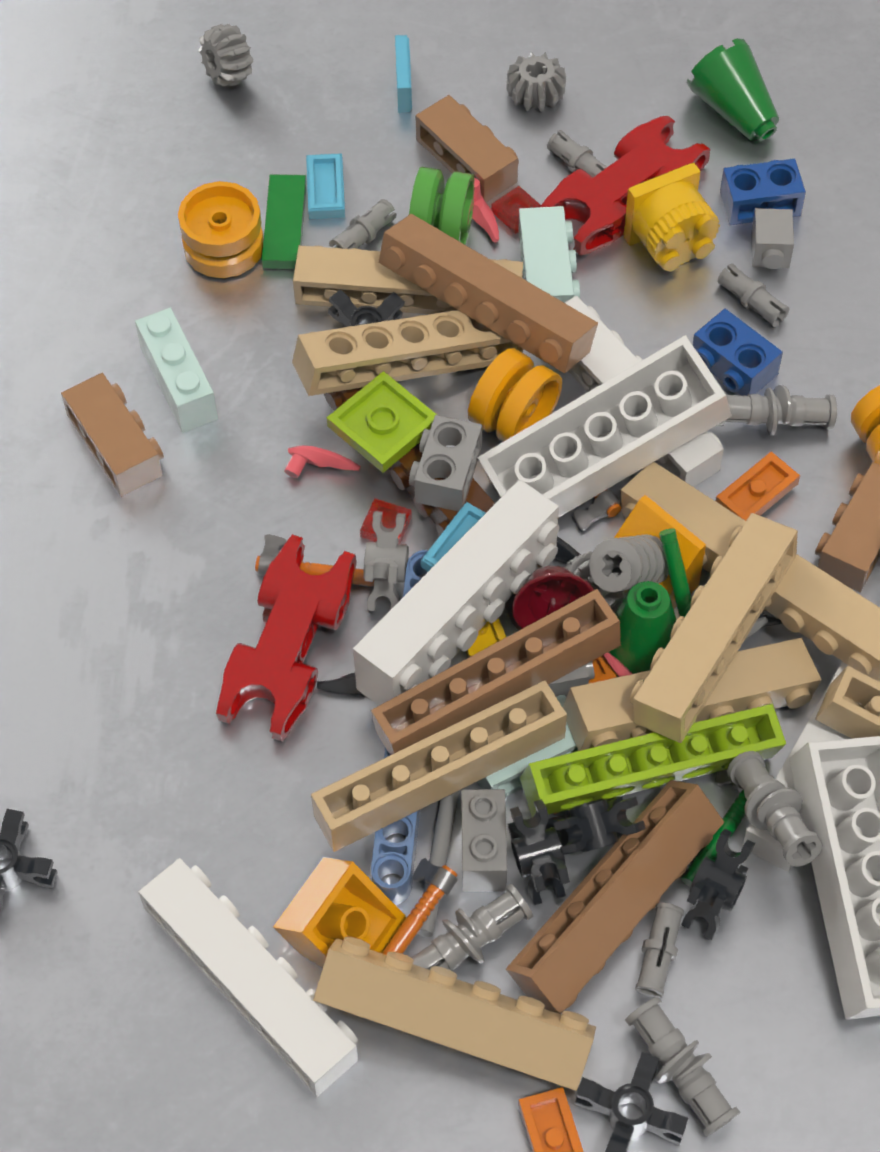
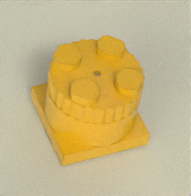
[624,163,720,272]

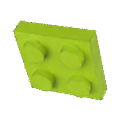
[326,371,437,473]

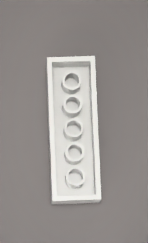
[477,335,732,518]
[353,479,560,706]
[789,736,880,1020]

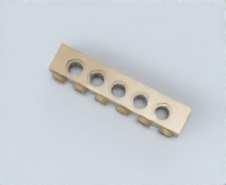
[292,310,524,396]

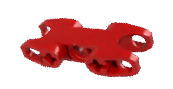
[540,116,711,255]
[216,534,357,742]

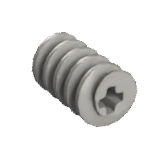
[589,534,669,592]

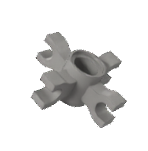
[363,511,409,611]

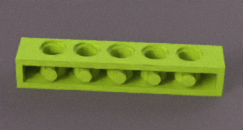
[520,704,786,817]

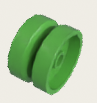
[409,167,475,245]

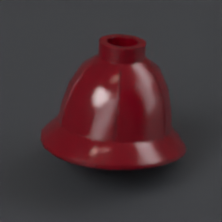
[512,565,594,629]

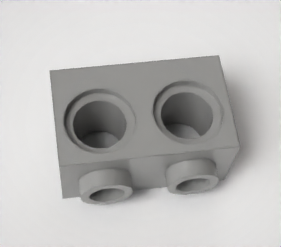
[409,415,482,512]
[461,789,507,892]

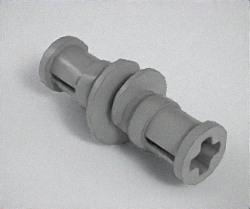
[716,385,837,435]
[727,751,823,867]
[412,884,534,971]
[625,996,741,1137]

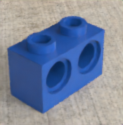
[720,158,806,226]
[692,308,783,396]

